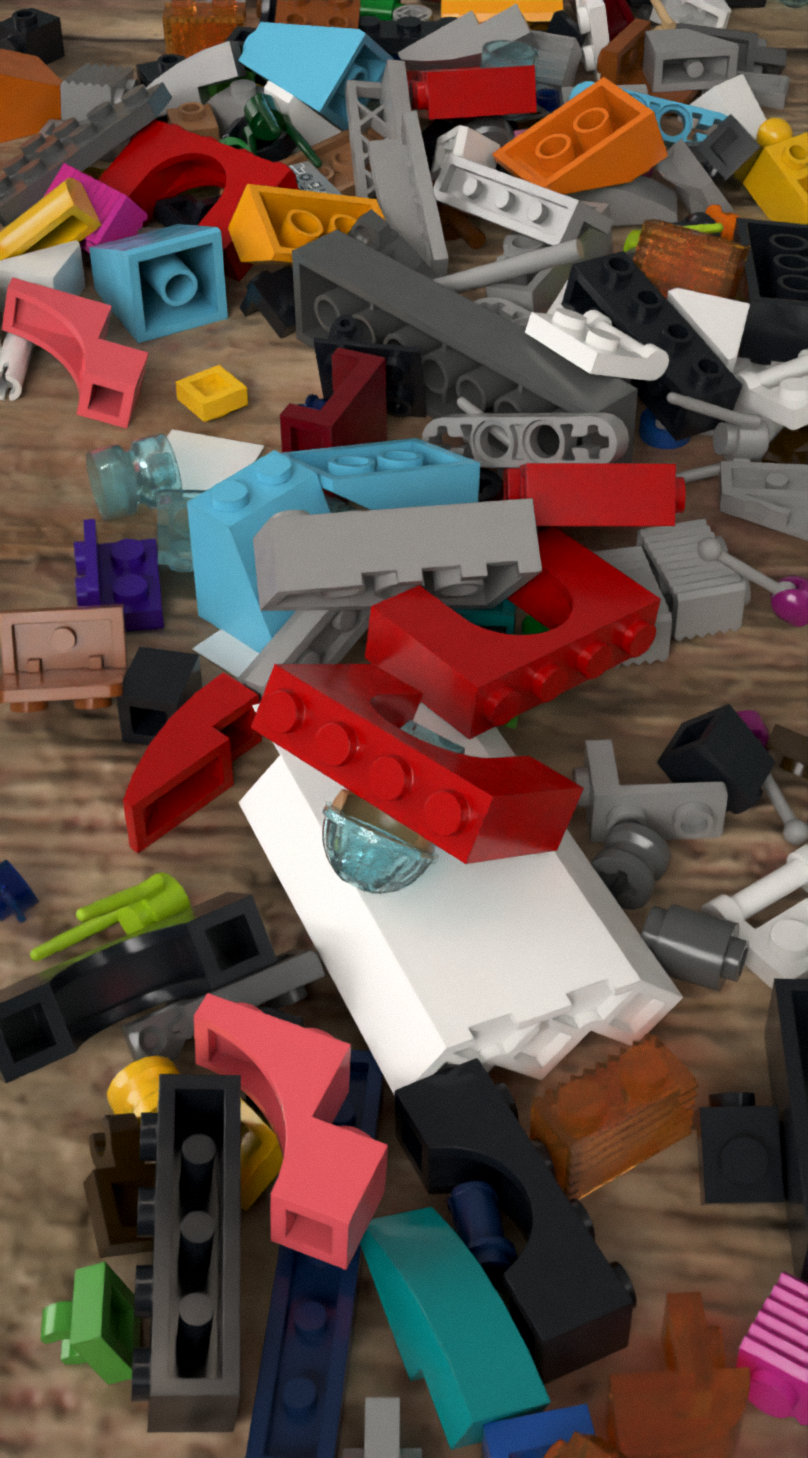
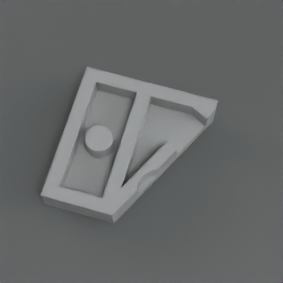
[718,461,808,541]

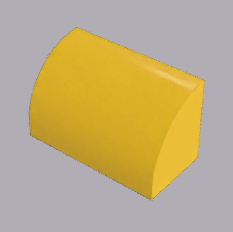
[0,178,101,260]

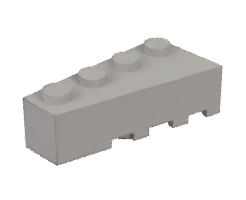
[486,201,613,314]
[253,498,542,611]

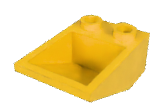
[743,117,808,225]

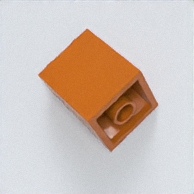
[0,48,63,143]

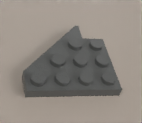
[0,82,172,227]

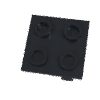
[314,315,427,418]

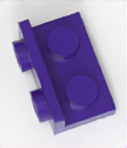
[74,519,164,632]

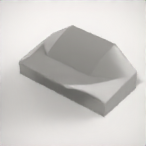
[655,139,735,214]

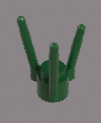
[243,92,322,168]

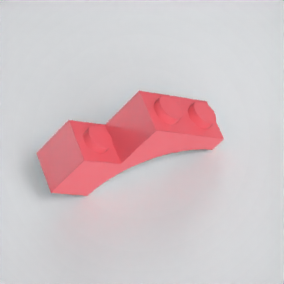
[2,277,149,429]
[194,993,388,1270]

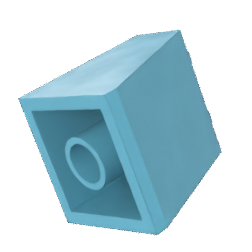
[238,22,394,131]
[89,224,228,343]
[187,450,331,653]

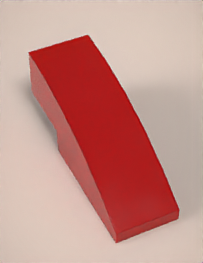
[123,672,262,854]

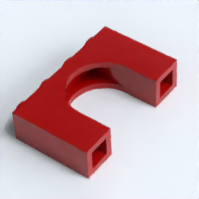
[407,64,537,120]
[98,119,300,282]
[503,463,686,526]
[365,526,661,740]
[251,664,584,864]

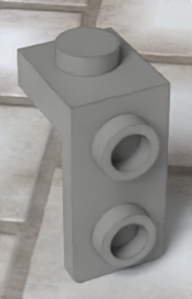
[572,739,728,843]

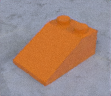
[492,77,668,195]

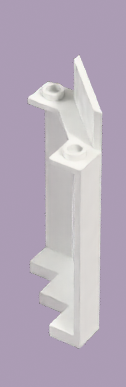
[238,702,683,1096]

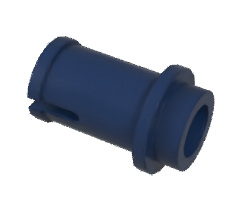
[447,1181,518,1289]

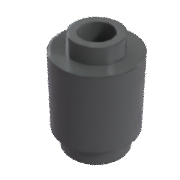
[641,904,749,992]

